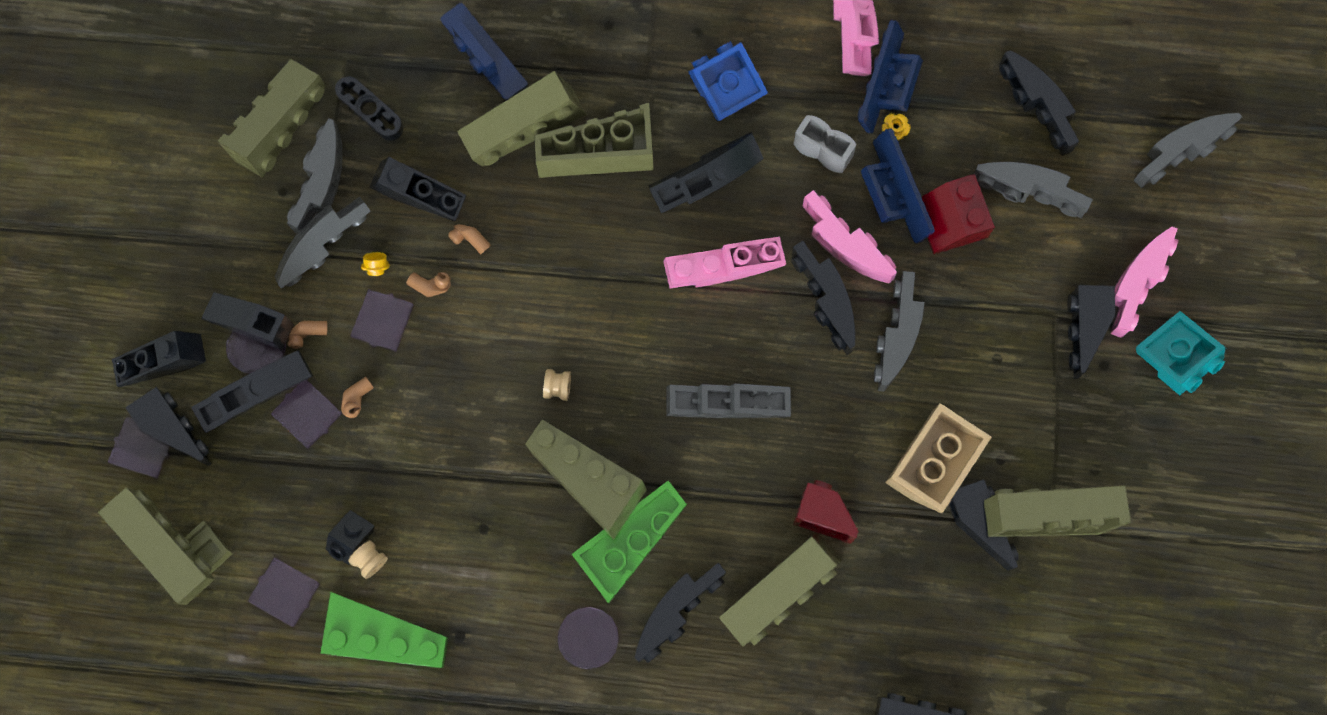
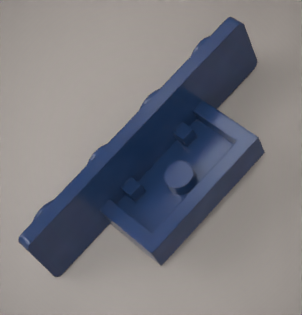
[440,3,528,101]
[858,20,923,133]
[861,128,935,243]

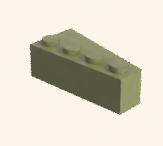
[218,59,326,178]
[457,71,586,166]
[535,103,653,178]
[525,420,647,540]
[984,486,1131,537]
[98,487,215,605]
[719,534,842,646]

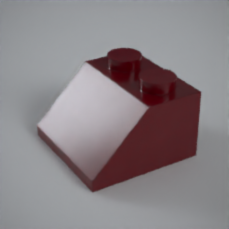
[921,174,995,255]
[793,480,859,544]

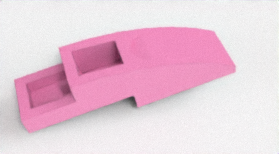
[833,0,879,76]
[803,190,897,284]
[1110,227,1178,338]
[663,236,786,289]

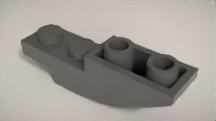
[1134,113,1243,188]
[287,118,343,233]
[973,162,1093,218]
[275,197,371,288]
[874,271,925,392]

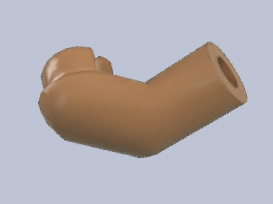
[448,224,491,254]
[407,272,451,297]
[287,321,327,349]
[341,376,374,418]

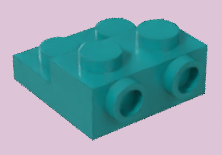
[1136,311,1225,395]

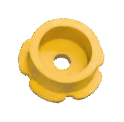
[882,114,910,140]
[361,252,390,276]

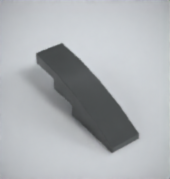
[666,383,791,418]

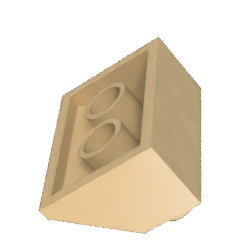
[885,403,991,513]

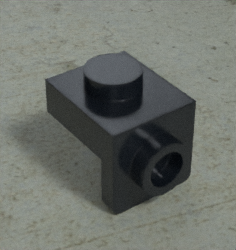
[326,510,375,565]

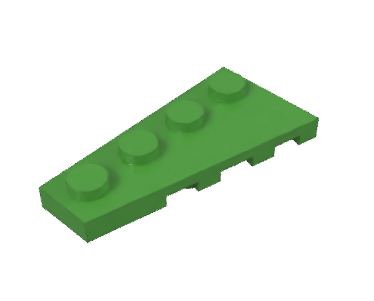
[572,481,687,604]
[321,592,448,668]

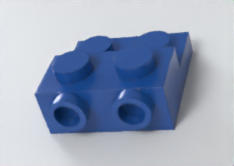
[688,41,768,121]

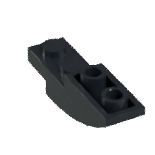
[999,51,1079,156]
[648,132,764,213]
[791,241,855,356]
[191,350,313,433]
[635,563,726,663]

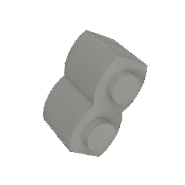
[794,115,856,173]

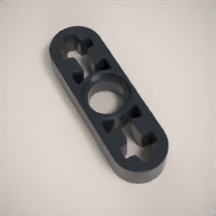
[335,76,404,141]

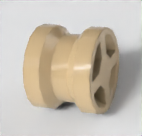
[543,369,571,401]
[348,540,388,579]

